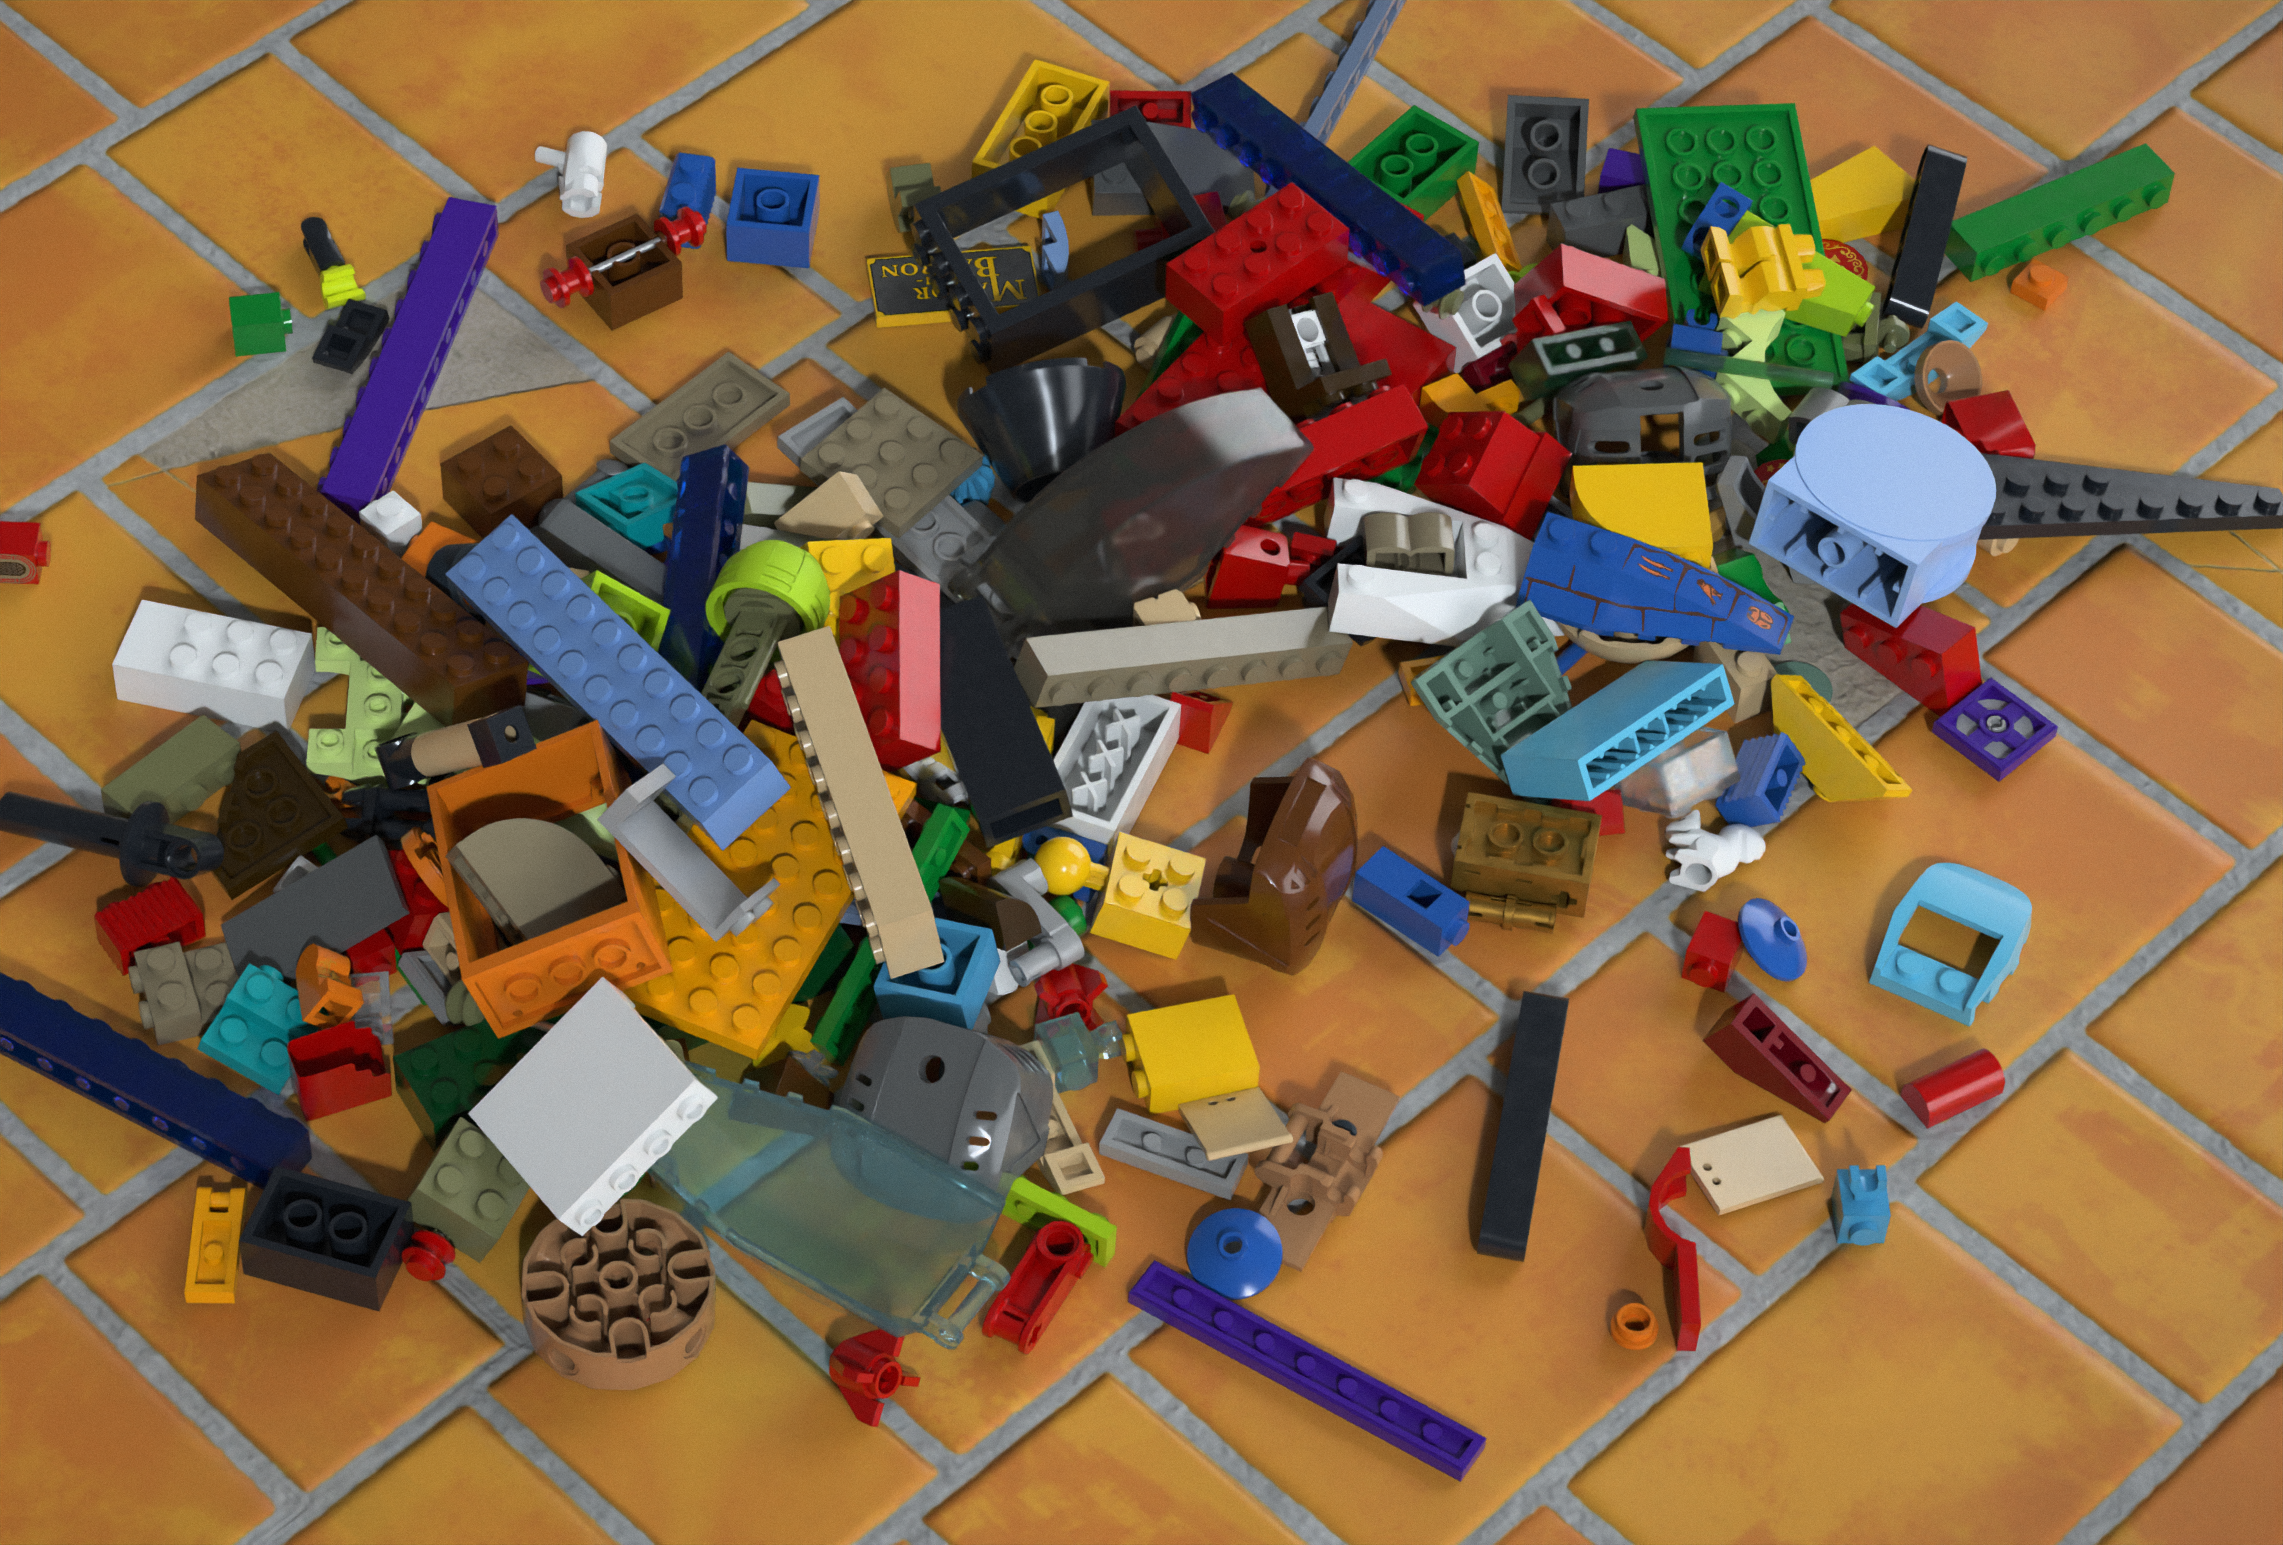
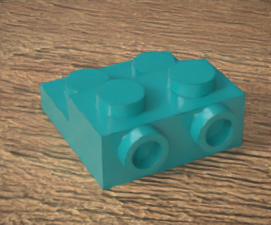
[575,462,698,551]
[197,963,329,1095]

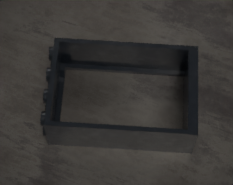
[910,105,1215,374]

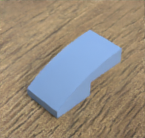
[1041,211,1069,291]

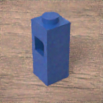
[1352,846,1470,957]

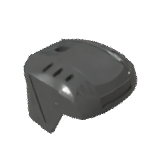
[1551,365,1732,500]
[832,1016,1053,1222]

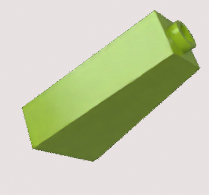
[1698,210,1875,337]

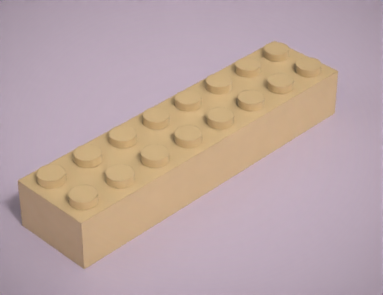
[774,626,944,979]

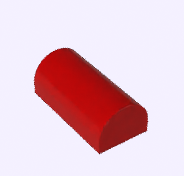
[1900,1048,2005,1129]

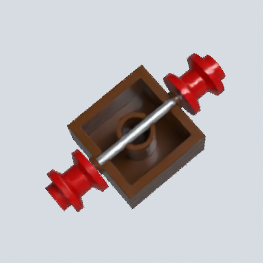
[540,206,707,331]

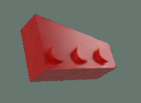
[1840,603,1982,717]

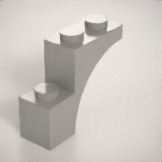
[1716,455,1820,585]

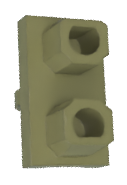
[1842,292,1910,365]

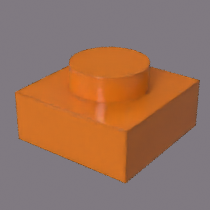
[2010,259,2069,311]

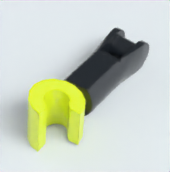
[301,217,366,310]

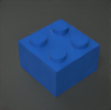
[726,168,820,268]

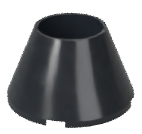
[956,358,1127,505]

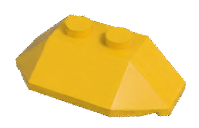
[1771,674,1913,803]

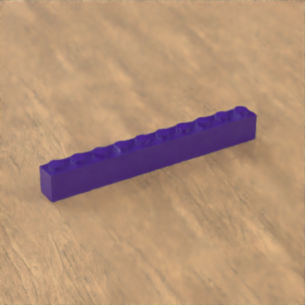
[317,197,499,525]

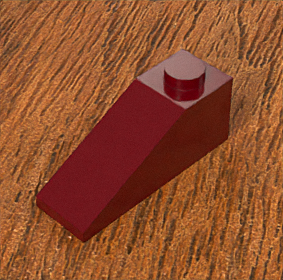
[1702,993,1852,1123]

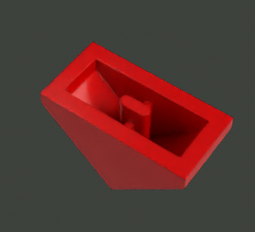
[1170,690,1233,754]

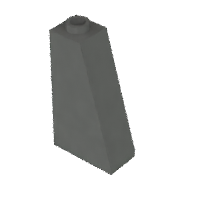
[539,499,702,645]

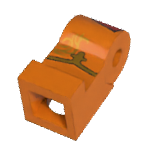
[296,944,364,1029]

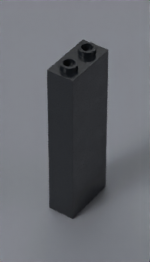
[940,595,1073,848]

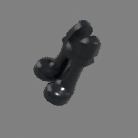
[339,772,457,843]

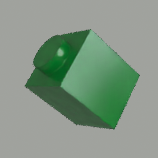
[229,292,293,357]

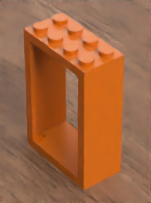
[426,720,673,1039]

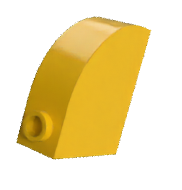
[1569,462,1713,570]

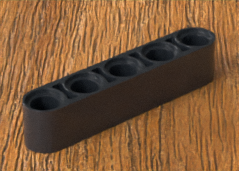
[1882,144,1967,329]

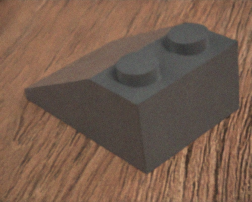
[1502,95,1589,215]

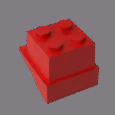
[1414,411,1572,540]

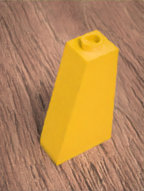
[1810,145,1915,243]

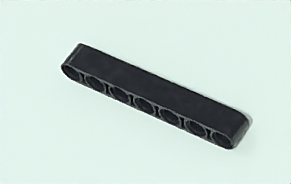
[1477,991,1569,1262]

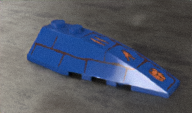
[1516,512,1794,655]

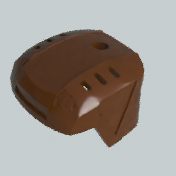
[1190,757,1358,976]

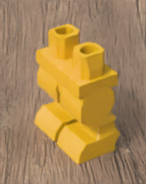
[1700,224,1826,319]

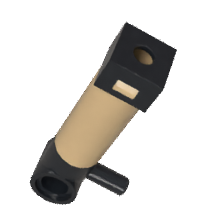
[374,705,537,790]

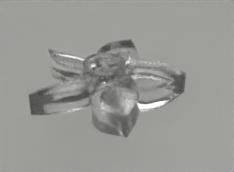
[785,1049,839,1089]

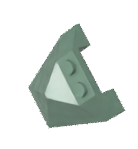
[1410,600,1573,805]

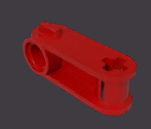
[982,1221,1094,1355]

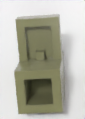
[885,163,941,233]

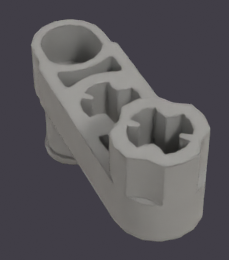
[986,858,1085,987]

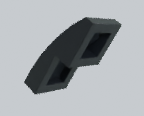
[312,299,390,374]

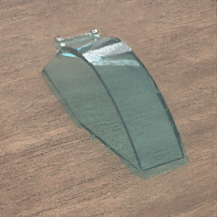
[647,1060,1011,1350]

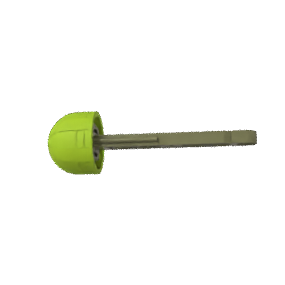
[654,540,830,835]

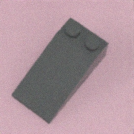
[1091,120,1255,216]

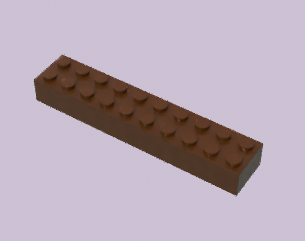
[195,453,529,727]

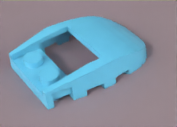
[1869,863,2032,1027]

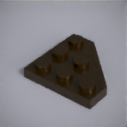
[211,730,348,900]

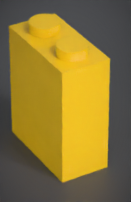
[1119,994,1260,1115]

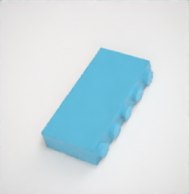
[1501,660,1735,801]

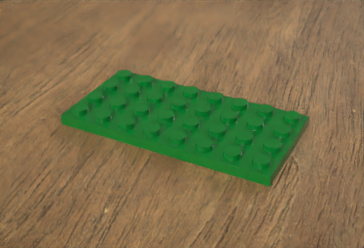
[1633,103,1850,396]

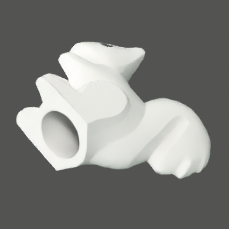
[1665,810,1766,892]

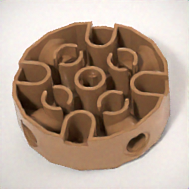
[521,1199,716,1390]

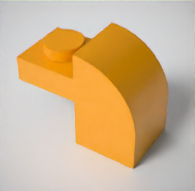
[1419,373,1520,428]

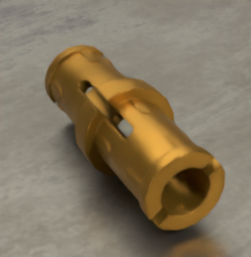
[1465,891,1557,934]

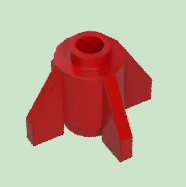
[1034,963,1108,1047]
[829,1327,921,1427]

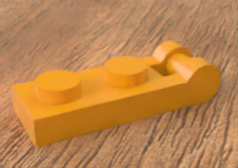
[184,1187,247,1304]

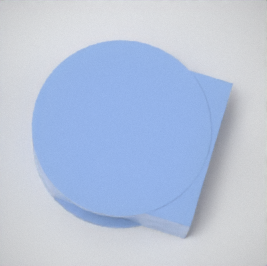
[1749,404,1996,628]

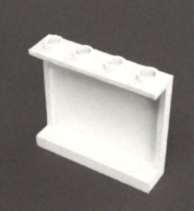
[468,976,718,1236]

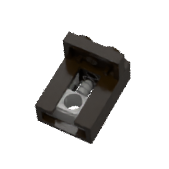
[1244,292,1392,434]

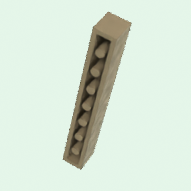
[1014,607,1353,708]

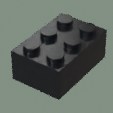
[239,1166,414,1311]

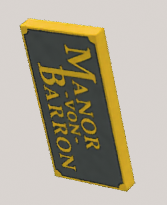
[867,246,1040,328]

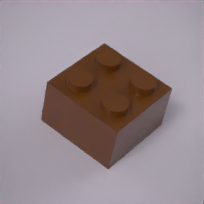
[440,425,563,539]

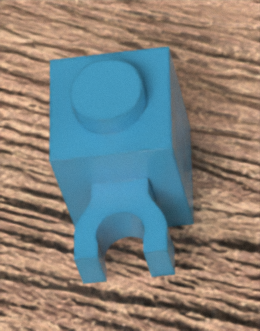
[1831,1165,1891,1246]

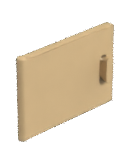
[1178,1087,1293,1161]
[1679,1115,1824,1216]

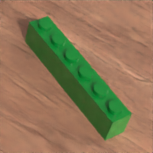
[1944,143,2175,282]

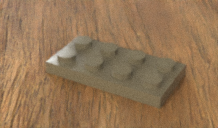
[609,352,790,487]

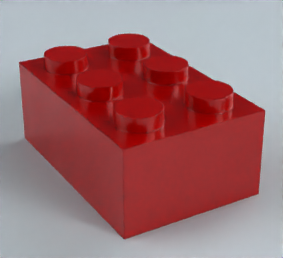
[1514,244,1668,361]

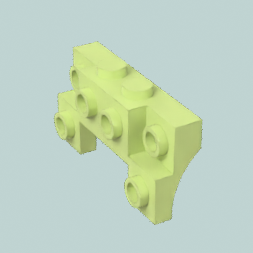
[306,627,414,789]

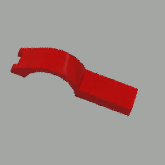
[1643,1147,1701,1351]

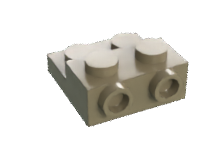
[128,942,238,1046]

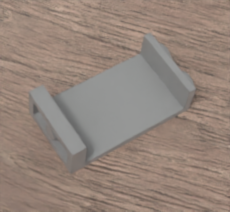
[597,764,781,942]

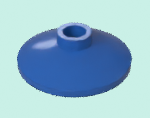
[1738,898,1807,982]
[1187,1208,1283,1300]

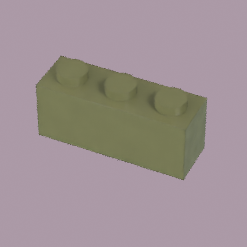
[101,714,241,824]

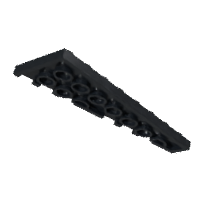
[1978,453,2283,540]

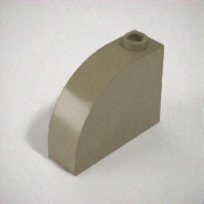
[445,818,626,946]

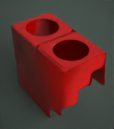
[1941,390,2036,459]
[287,1021,392,1122]

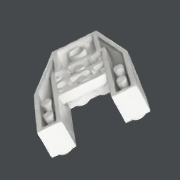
[1324,478,1565,647]

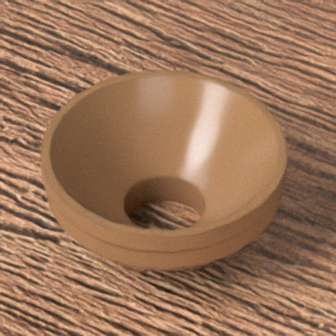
[1914,340,1982,416]

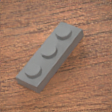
[1099,1108,1249,1200]

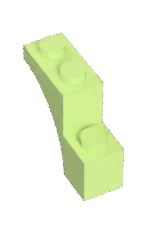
[1715,309,1793,445]

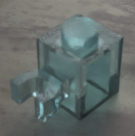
[1034,1012,1122,1093]

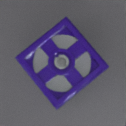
[1932,677,2058,782]

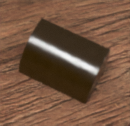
[939,876,1042,952]

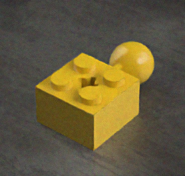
[1034,832,1206,960]

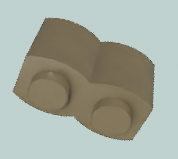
[1363,512,1455,576]

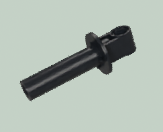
[0,791,224,887]

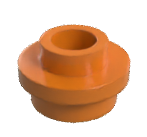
[1610,1303,1659,1350]

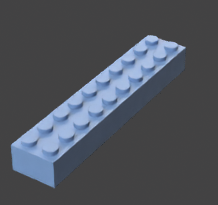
[445,514,791,851]

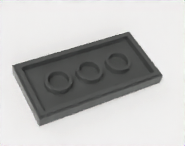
[221,835,410,984]

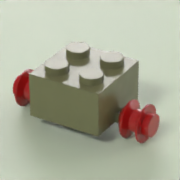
[402,1117,530,1281]

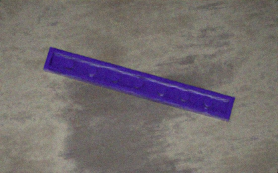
[1128,1260,1487,1482]

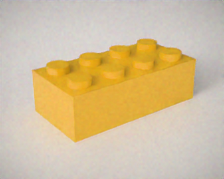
[972,59,1110,220]

